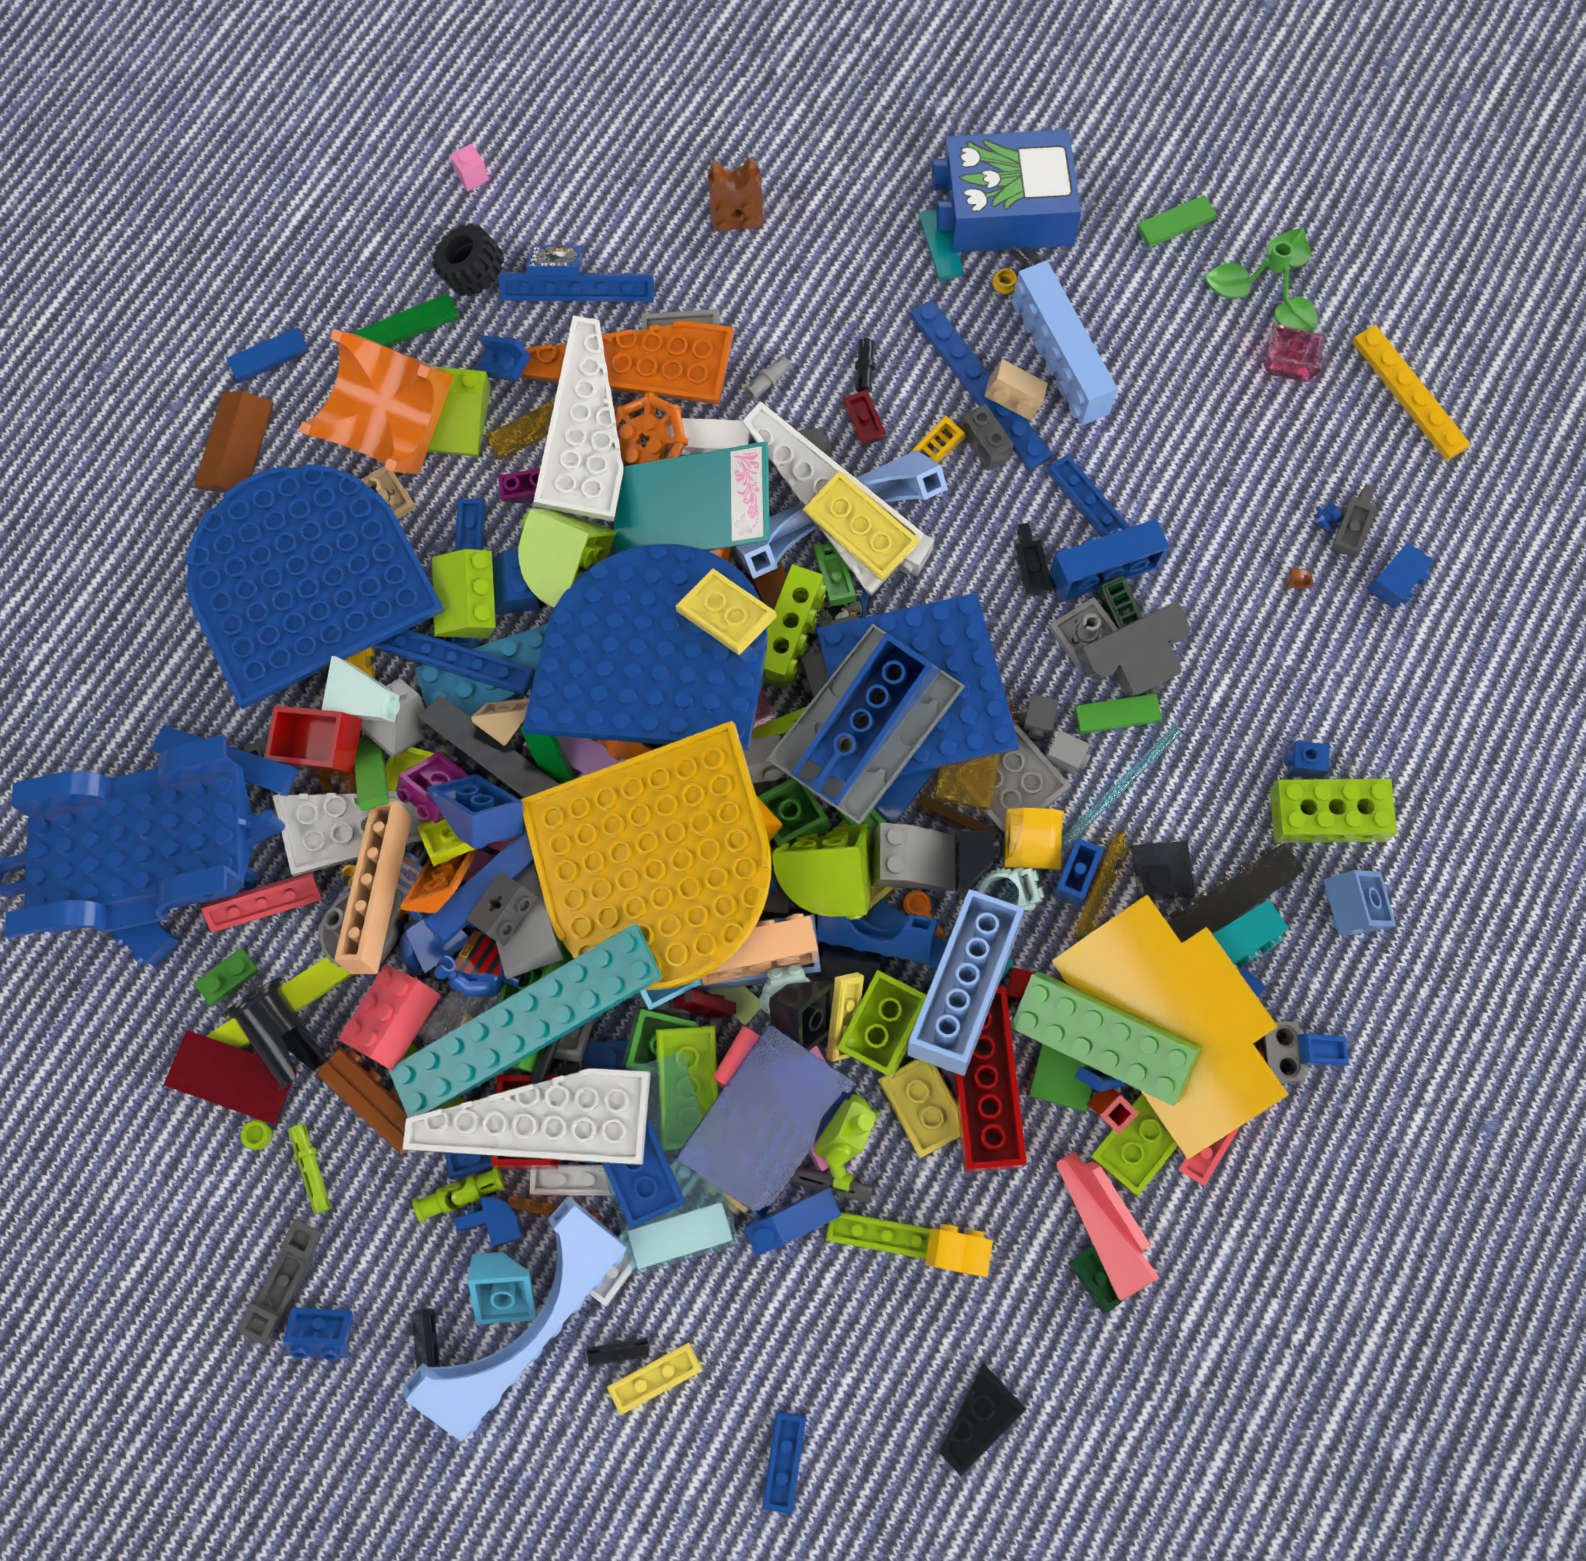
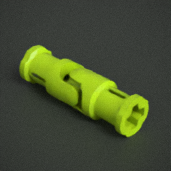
[412,1166,506,1224]

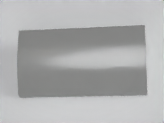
[496,863,563,979]

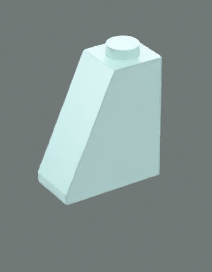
[322,656,400,723]

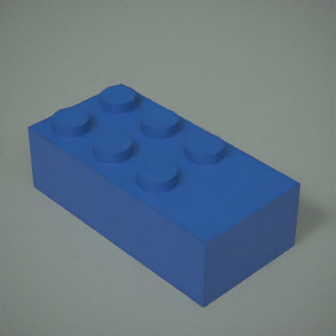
[1049,518,1170,603]

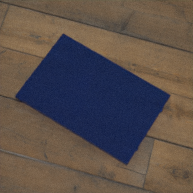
[675,1023,856,1217]

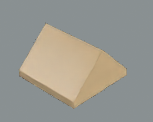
[471,698,529,746]

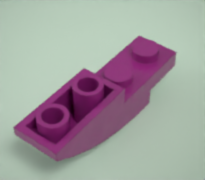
[498,468,541,504]

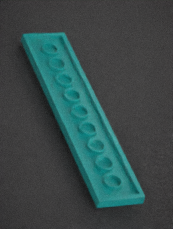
[388,924,663,1118]

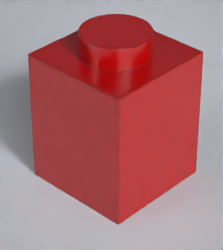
[1087,1089,1139,1134]

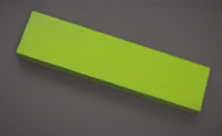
[825,1212,930,1259]

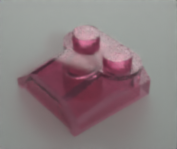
[1264,323,1325,382]

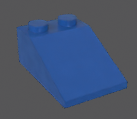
[427,774,523,848]

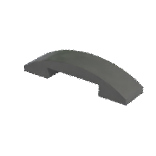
[237,1219,322,1345]

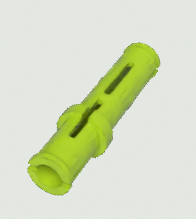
[287,1123,332,1215]

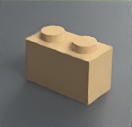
[985,359,1048,420]

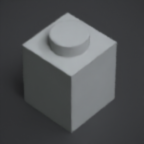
[1046,730,1091,776]

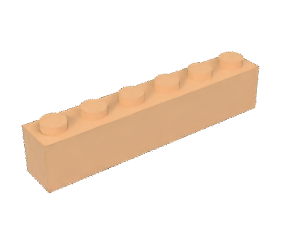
[334,800,412,974]

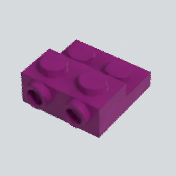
[396,751,469,824]

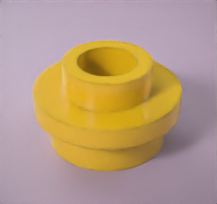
[992,268,1018,294]

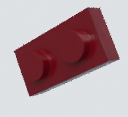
[843,390,886,447]
[673,988,736,1019]

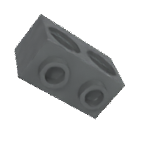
[961,403,1014,471]

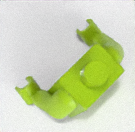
[813,1094,880,1192]

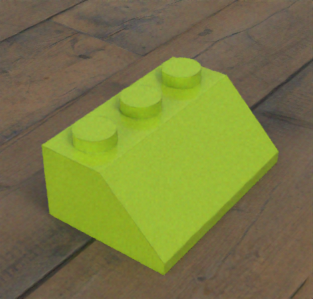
[431,549,496,639]
[837,970,927,1079]

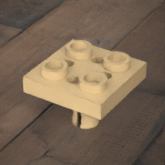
[361,465,416,519]

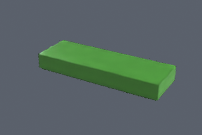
[1137,195,1217,248]
[1074,694,1162,734]

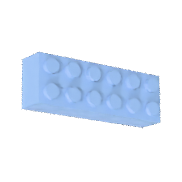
[1012,260,1118,426]
[908,889,1025,1076]

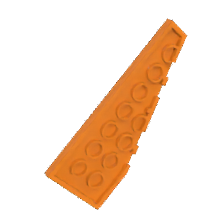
[519,320,734,405]

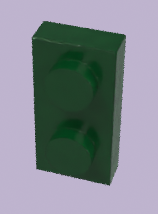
[1068,1245,1127,1315]

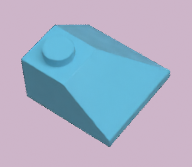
[468,1252,537,1325]

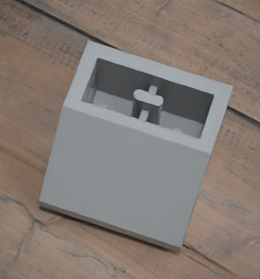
[743,735,787,797]

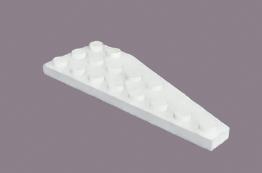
[534,315,624,522]
[403,1068,650,1165]

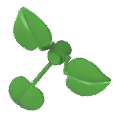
[1205,227,1318,332]

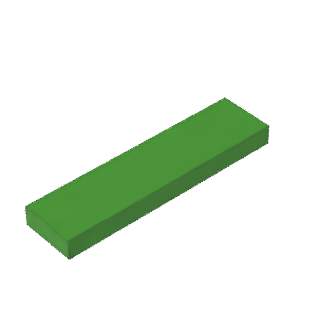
[355,737,389,811]

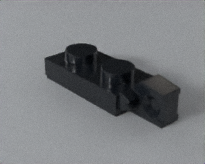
[1014,522,1053,598]

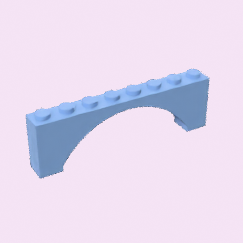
[732,450,948,579]
[402,1196,627,1442]

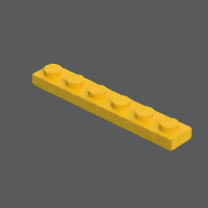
[1352,325,1471,461]

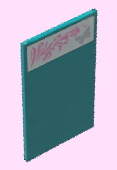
[614,441,770,555]

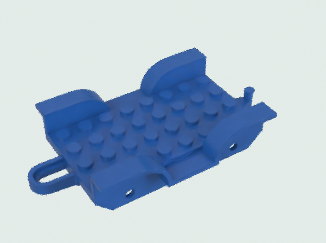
[0,735,285,938]

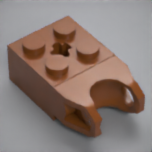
[707,157,763,232]

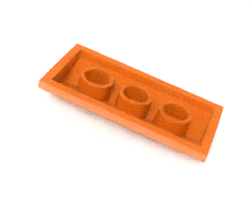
[400,848,479,914]

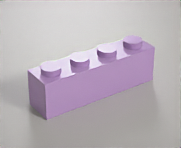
[523,736,625,778]

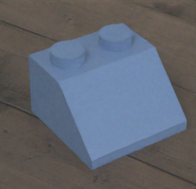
[1324,870,1396,935]

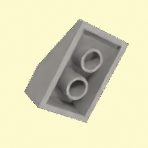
[872,823,956,891]

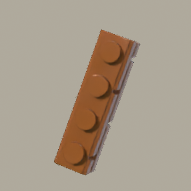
[316,1048,409,1155]

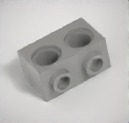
[1258,1021,1308,1084]

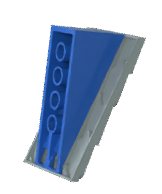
[766,624,965,824]

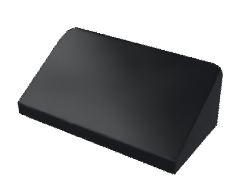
[411,1308,440,1369]

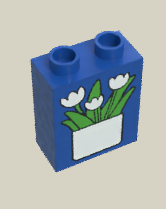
[932,129,1081,253]

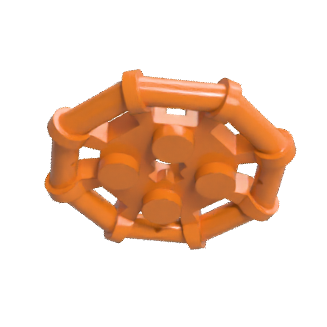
[615,392,689,467]

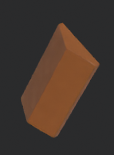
[194,391,274,493]

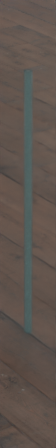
[924,726,1182,983]

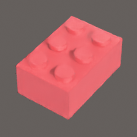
[338,964,441,1071]

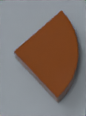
[1285,568,1313,589]

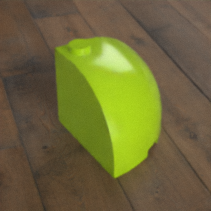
[518,509,617,608]
[772,824,872,919]

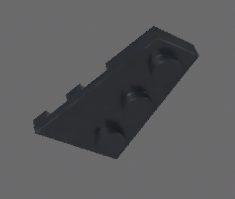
[939,1363,1027,1477]

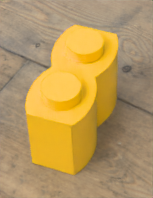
[925,1224,993,1277]

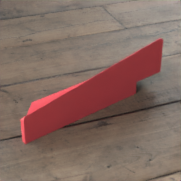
[1056,1151,1159,1300]

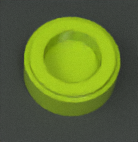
[240,1120,273,1150]

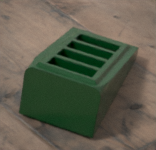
[1097,576,1143,629]

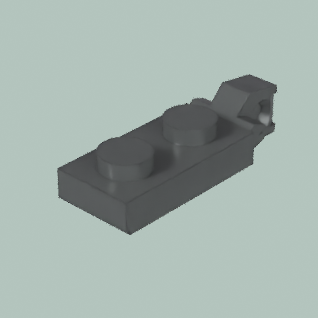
[1331,484,1377,558]

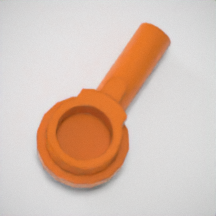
[903,890,947,939]

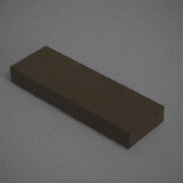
[916,795,999,840]

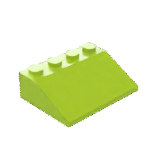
[427,366,491,457]

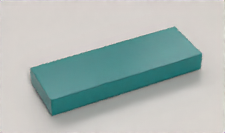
[919,209,964,282]

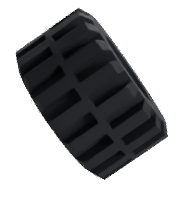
[432,223,504,297]

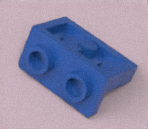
[474,335,531,382]
[283,1307,354,1361]

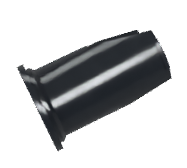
[223,977,329,1091]

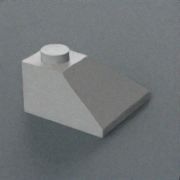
[361,678,425,758]

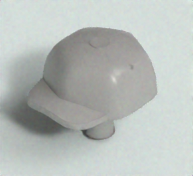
[318,889,403,967]

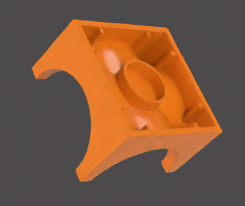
[299,328,454,475]

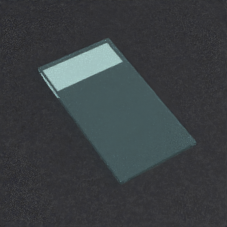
[602,1052,739,1276]

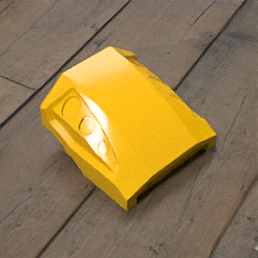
[1003,808,1064,871]

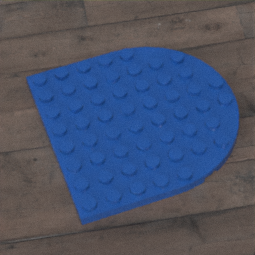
[186,464,445,709]
[523,544,768,751]

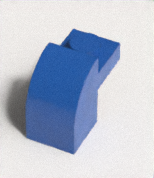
[454,1197,525,1247]

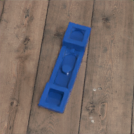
[873,767,941,824]

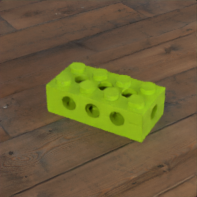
[761,564,827,690]
[1270,779,1397,843]

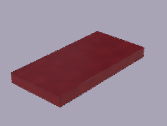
[163,1030,299,1125]

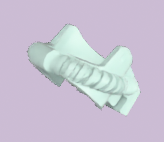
[975,868,1044,913]
[759,964,810,1016]

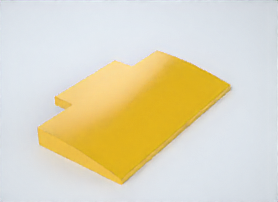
[1052,895,1289,1159]

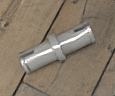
[744,355,792,401]

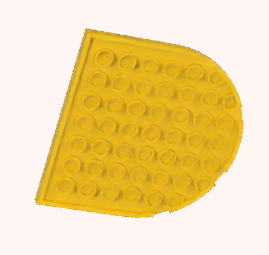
[520,721,771,990]

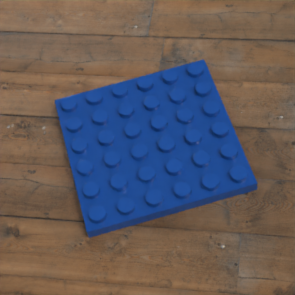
[816,593,1019,777]

